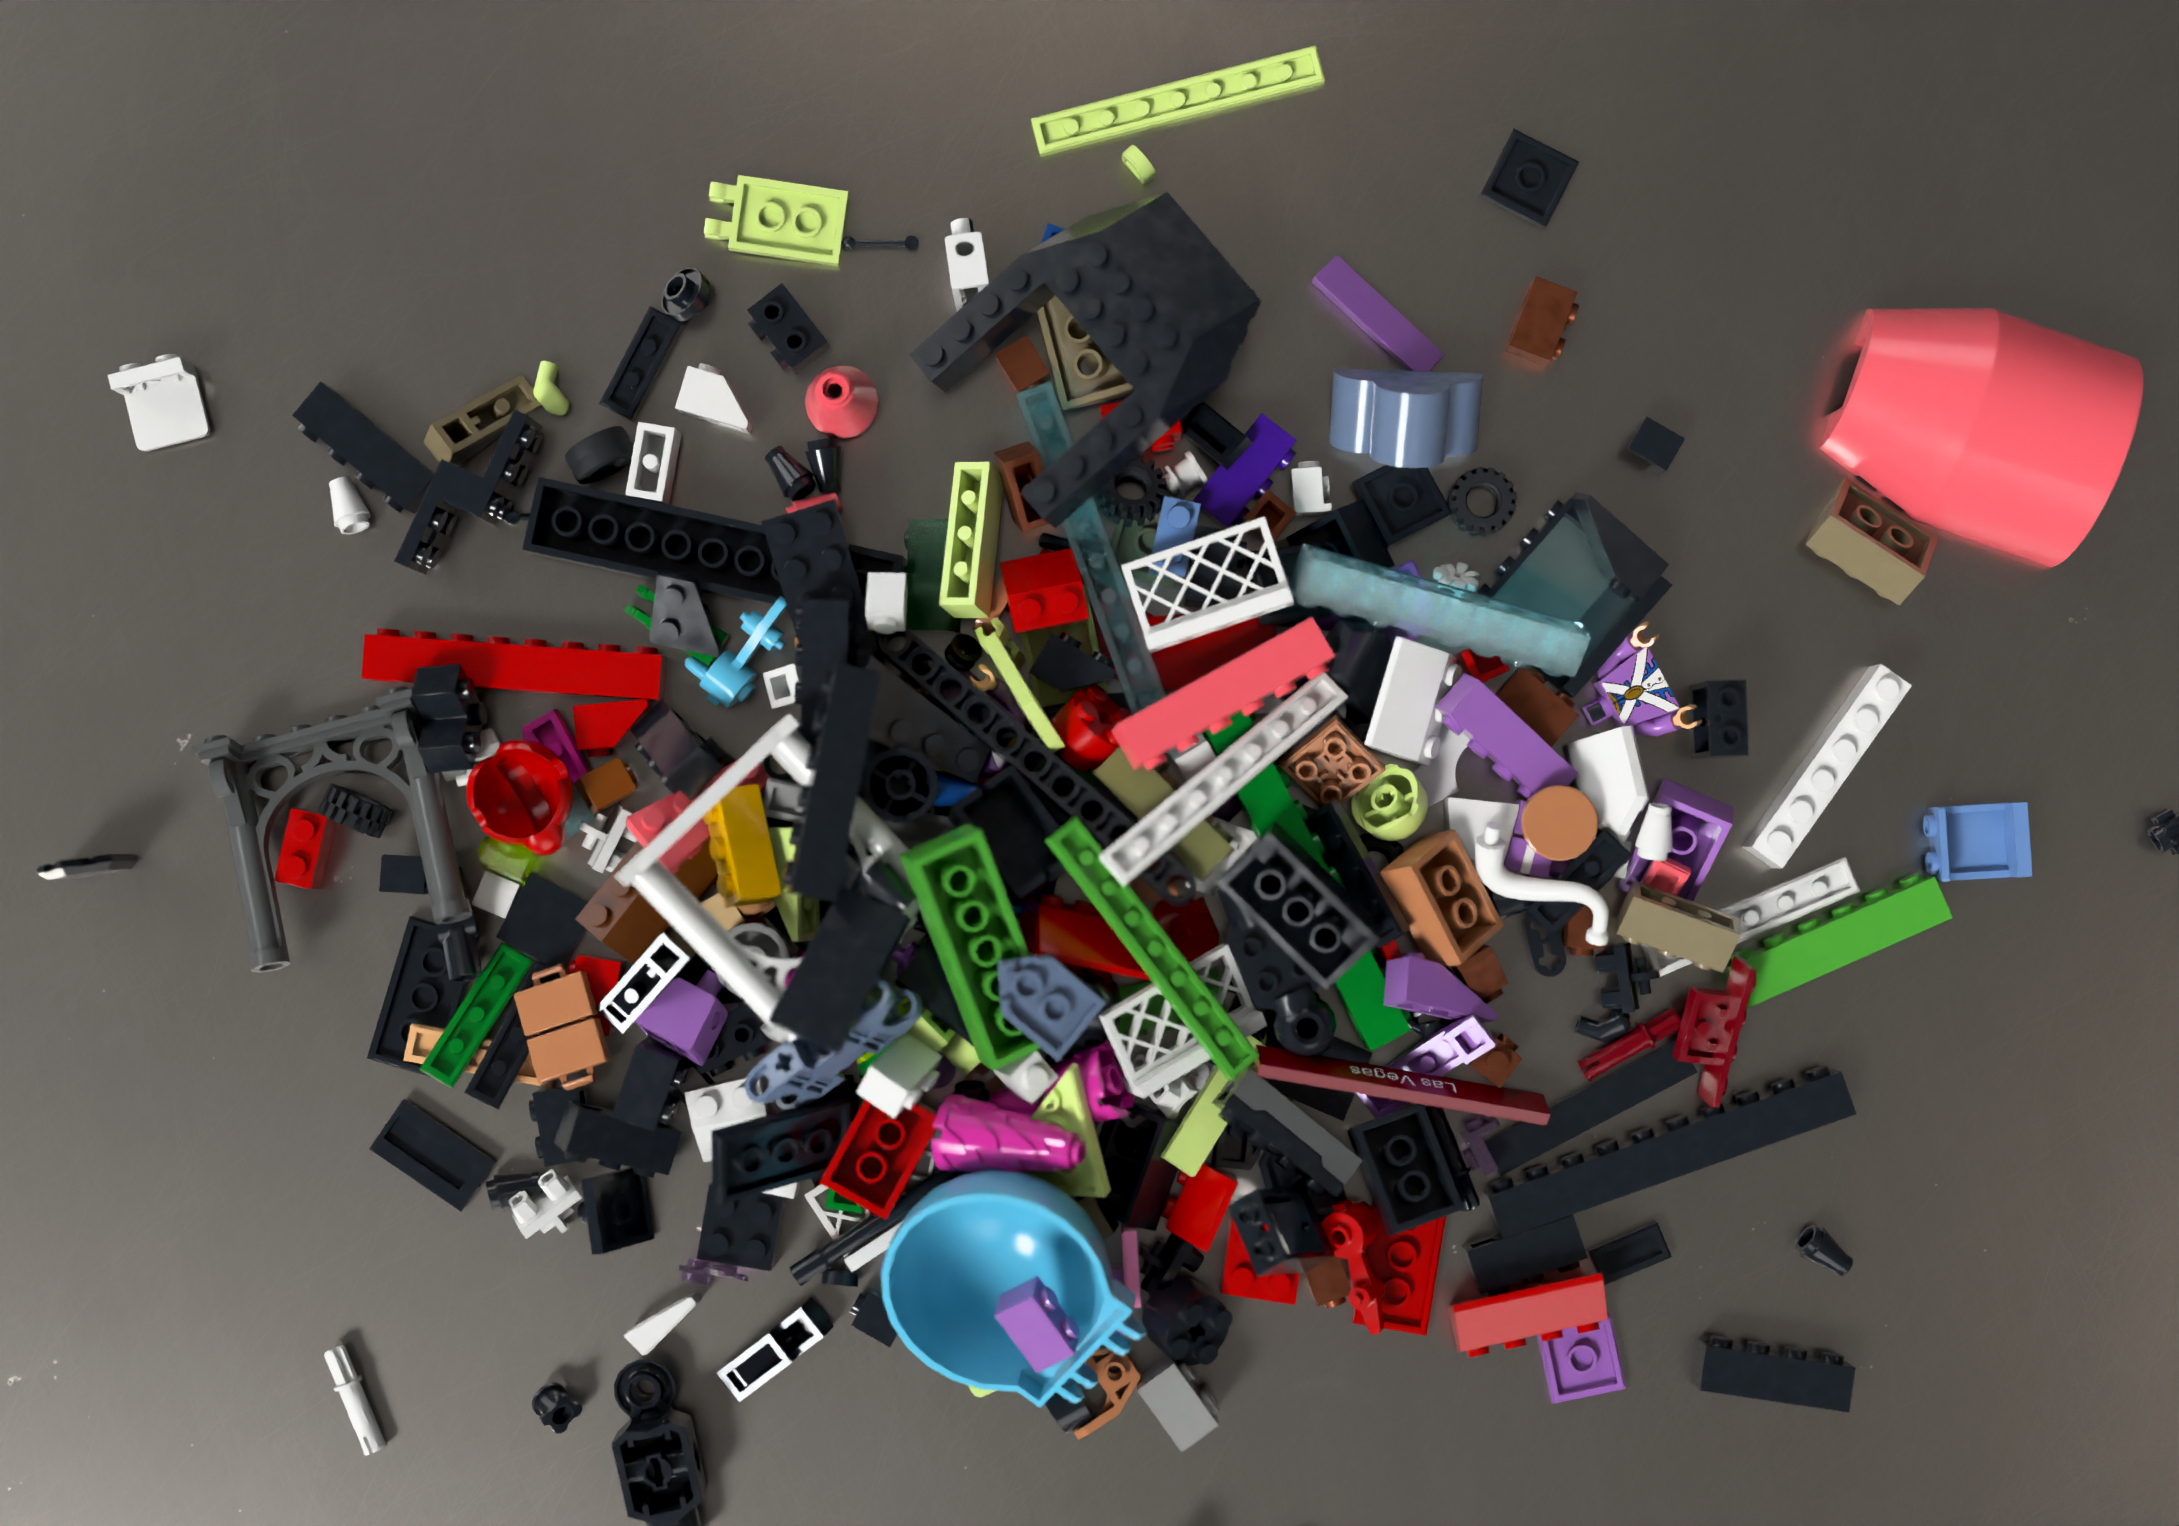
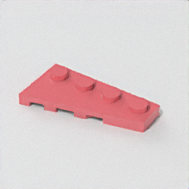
[626,759,770,875]

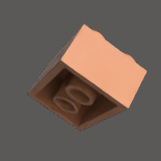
[1380,829,1504,967]

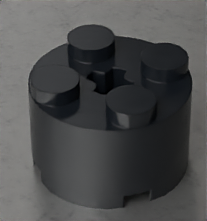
[1142,1277,1233,1366]

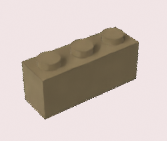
[1617,880,1741,973]

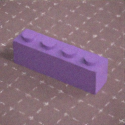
[1435,673,1578,800]

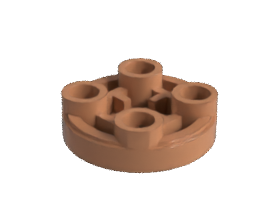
[1521,785,1598,861]

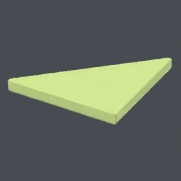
[1022,1064,1111,1198]

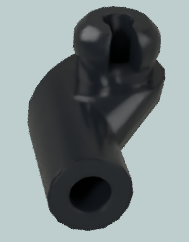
[1574,1009,1631,1042]

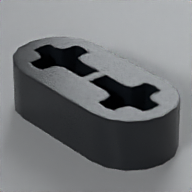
[1522,911,1566,977]

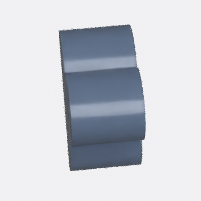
[1329,369,1483,468]

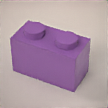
[994,1276,1080,1373]

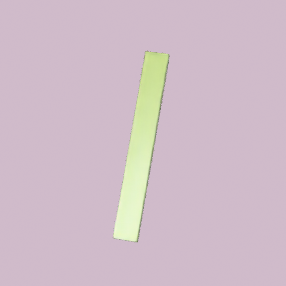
[1031,45,1325,157]

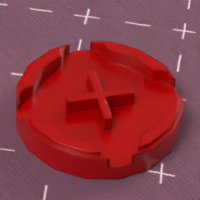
[1151,900,1219,962]

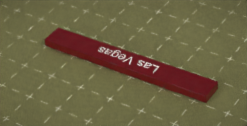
[1254,1045,1550,1125]

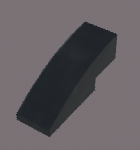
[717,1297,834,1402]

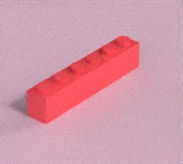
[1112,617,1335,771]

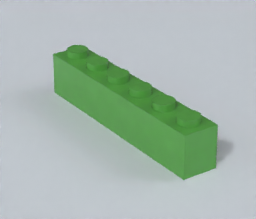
[1724,873,1953,1008]

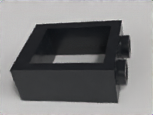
[1689,679,1749,759]
[1228,1187,1335,1276]

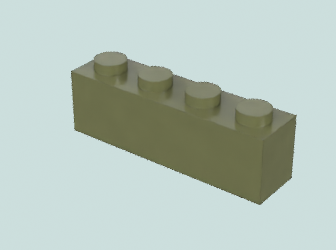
[1094,747,1235,882]

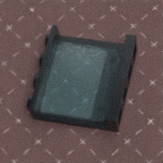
[1469,497,1672,698]

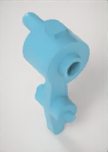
[685,596,787,709]

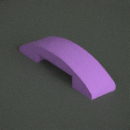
[1356,1014,1497,1118]

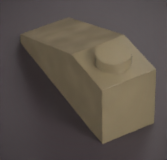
[423,374,542,465]

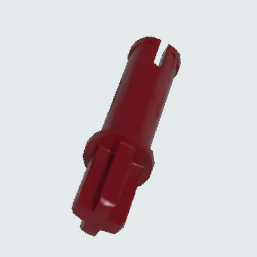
[1577,1009,1682,1082]

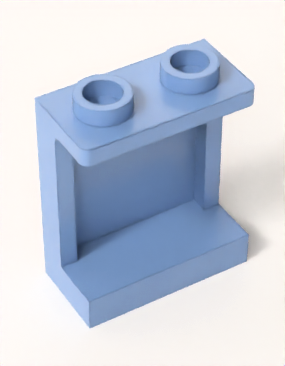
[1923,802,2033,882]

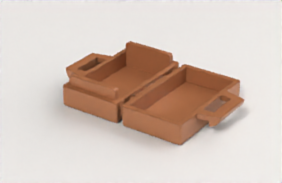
[514,963,611,1091]

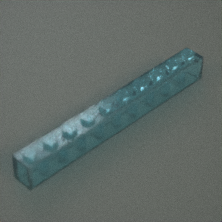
[1015,381,1168,715]

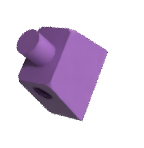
[635,970,728,1066]

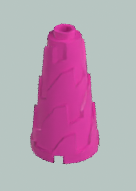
[988,1042,1134,1122]
[932,1094,1086,1172]

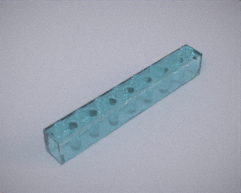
[1289,544,1591,677]

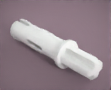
[324,1345,387,1456]

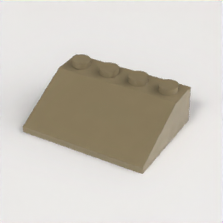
[1037,296,1135,411]

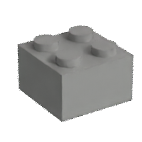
[1137,1355,1220,1452]

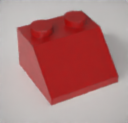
[999,548,1089,636]
[1161,1161,1239,1252]

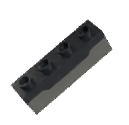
[1212,1068,1363,1197]

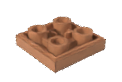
[1279,715,1385,807]

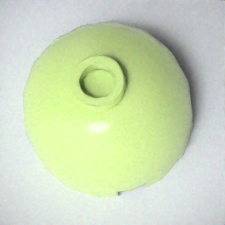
[1351,764,1428,841]

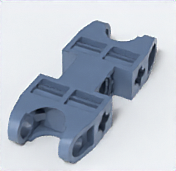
[745,980,922,1110]

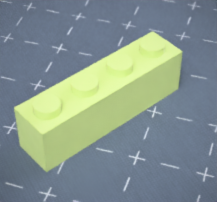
[939,462,1003,618]

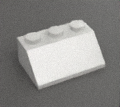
[1364,636,1462,767]

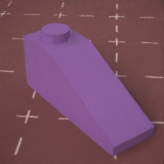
[1384,952,1497,1023]

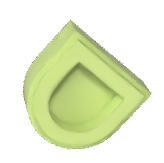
[1122,145,1156,185]

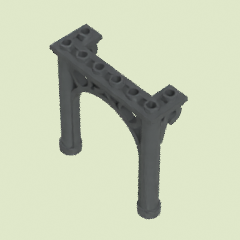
[192,687,473,973]

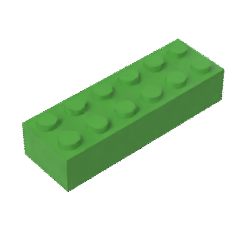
[899,824,1041,1071]

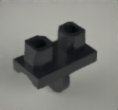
[1595,942,1660,1013]
[1138,1233,1204,1297]

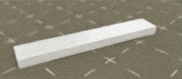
[1639,857,1861,977]

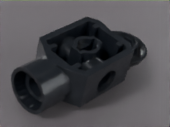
[1217,888,1337,1057]
[611,1359,707,1526]

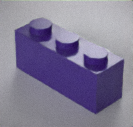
[1192,413,1297,529]

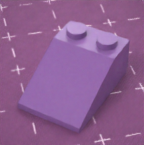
[1616,778,1734,902]

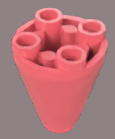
[805,365,879,439]

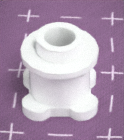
[1162,450,1208,498]

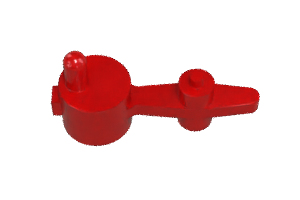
[1322,1200,1385,1335]

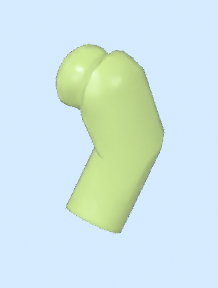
[534,361,570,416]

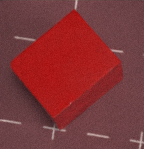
[1456,638,1510,683]

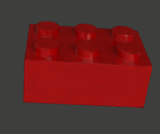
[819,1099,937,1220]

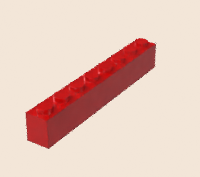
[361,628,667,701]

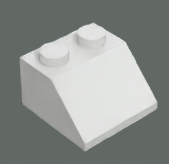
[684,1076,770,1162]

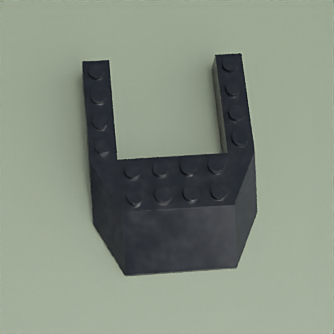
[910,192,1261,528]

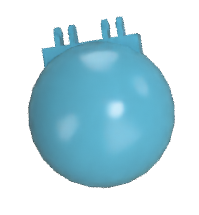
[882,1170,1145,1408]

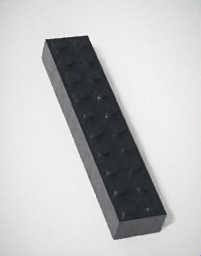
[522,477,907,610]

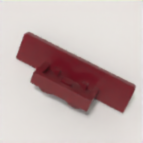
[1672,956,1756,1108]

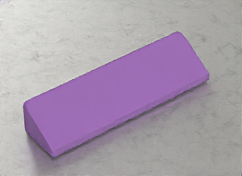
[1312,255,1444,372]

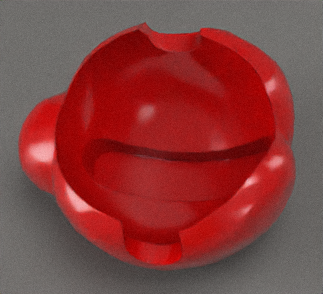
[466,739,574,856]

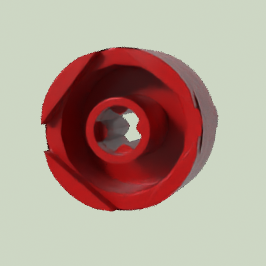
[1050,684,1133,773]

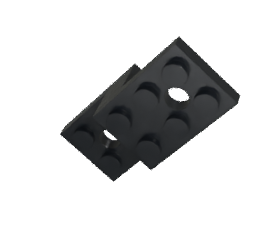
[394,409,543,575]

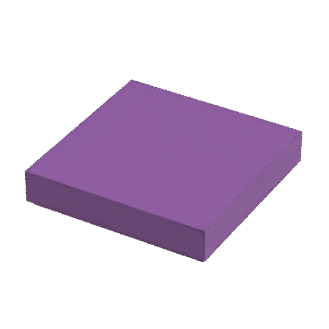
[1537,1313,1626,1404]

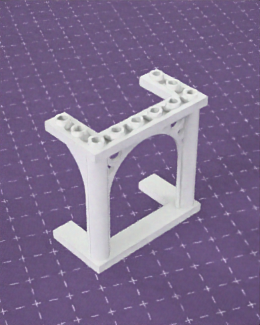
[614,714,920,1043]

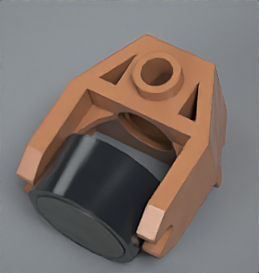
[1045,1345,1141,1440]

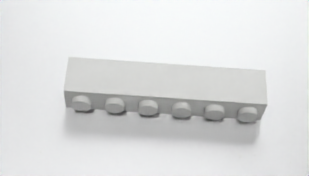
[1742,664,1912,869]

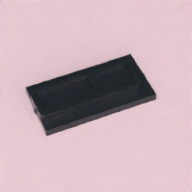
[369,1099,496,1212]

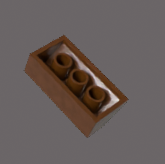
[575,838,719,964]

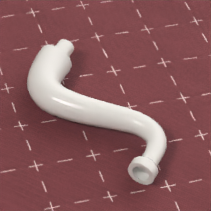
[1475,822,1610,946]

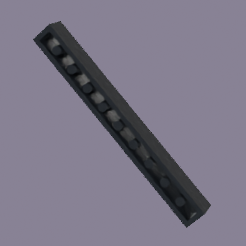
[1483,1065,1857,1239]

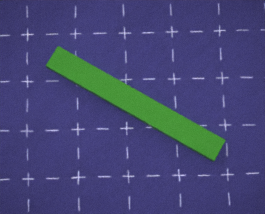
[1045,816,1259,1080]

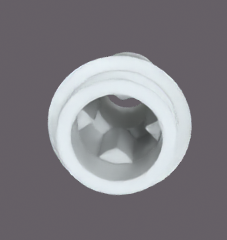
[329,477,371,534]
[1635,803,1673,861]

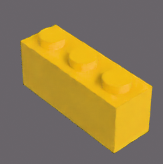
[702,784,782,908]

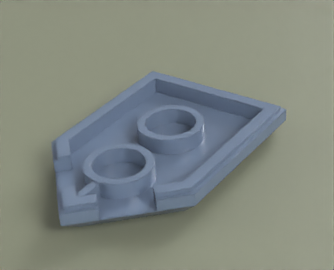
[998,954,1107,1062]

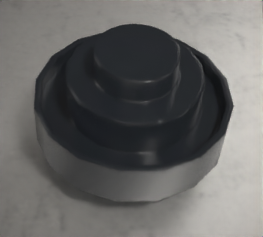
[661,267,710,322]

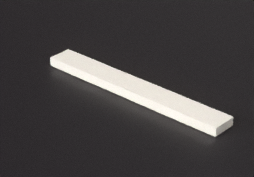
[1098,672,1348,887]

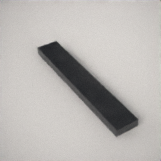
[1481,1040,1698,1176]

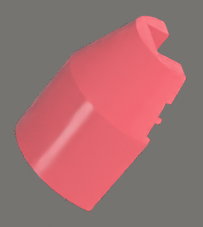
[1819,308,2143,567]

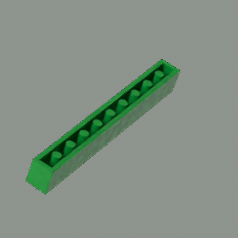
[1203,711,1411,1051]

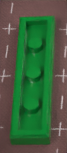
[420,942,534,1089]

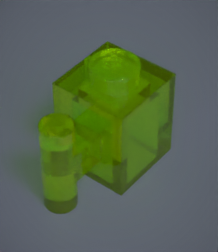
[478,835,539,886]

